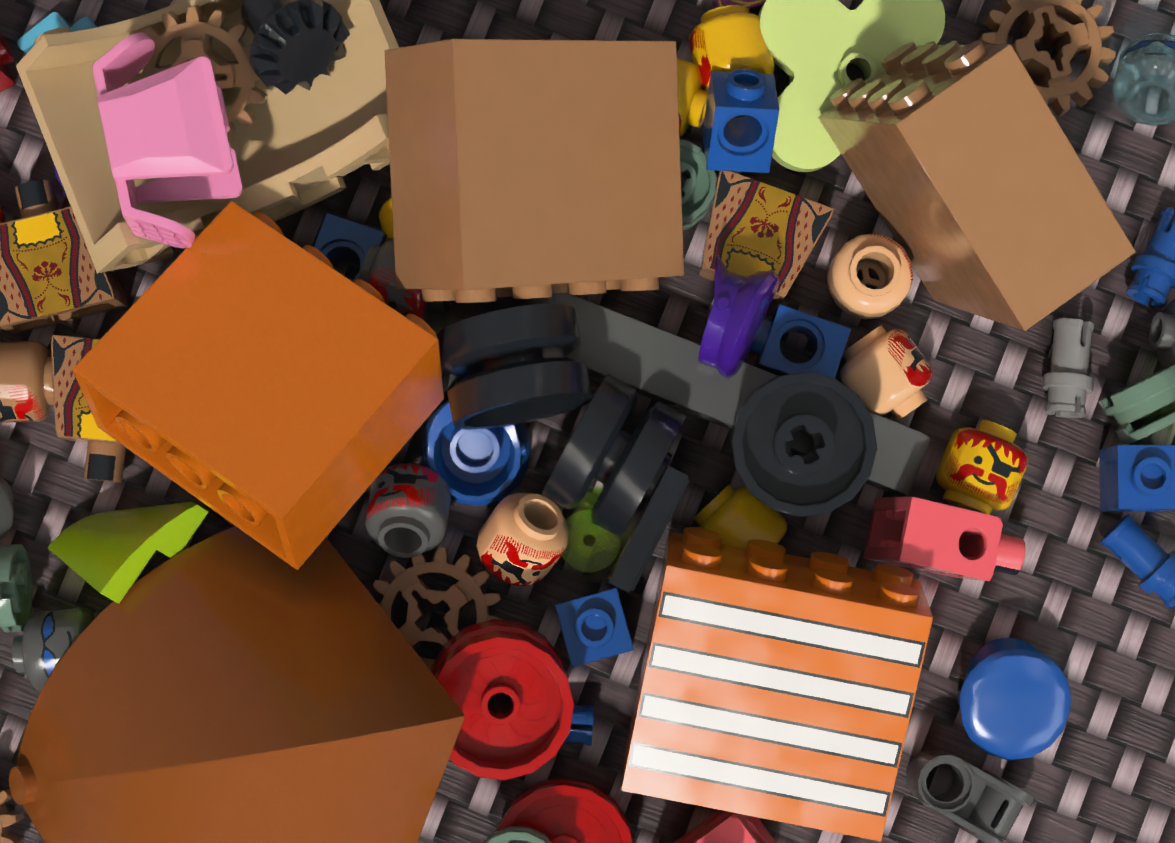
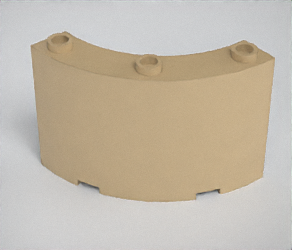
[16,0,399,273]

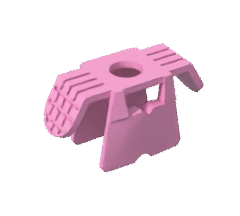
[92,32,243,248]

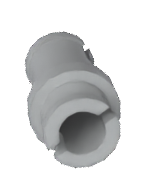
[1042,318,1094,418]

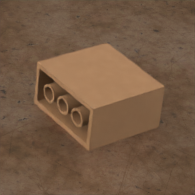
[384,39,684,303]
[818,40,1136,331]

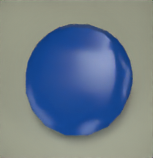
[421,400,530,506]
[958,638,1071,760]

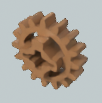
[979,0,1116,117]
[128,5,268,140]
[373,547,503,671]

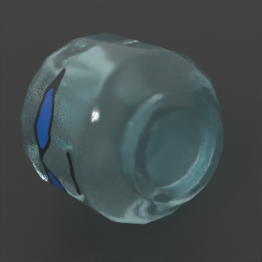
[1112,32,1175,126]

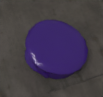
[698,255,780,379]

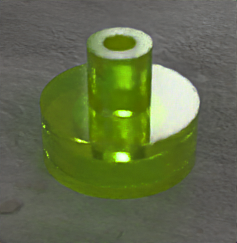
[562,510,621,572]

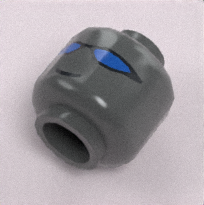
[12,608,96,692]

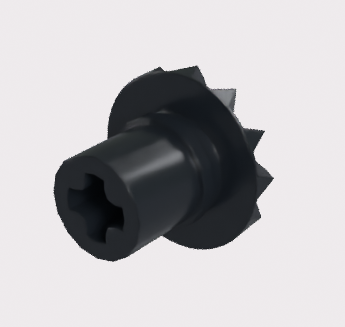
[241,0,350,94]

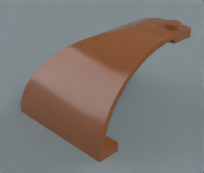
[9,526,465,843]

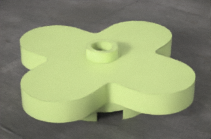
[758,0,945,172]

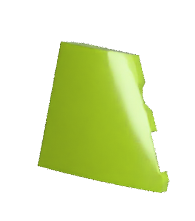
[47,501,208,604]

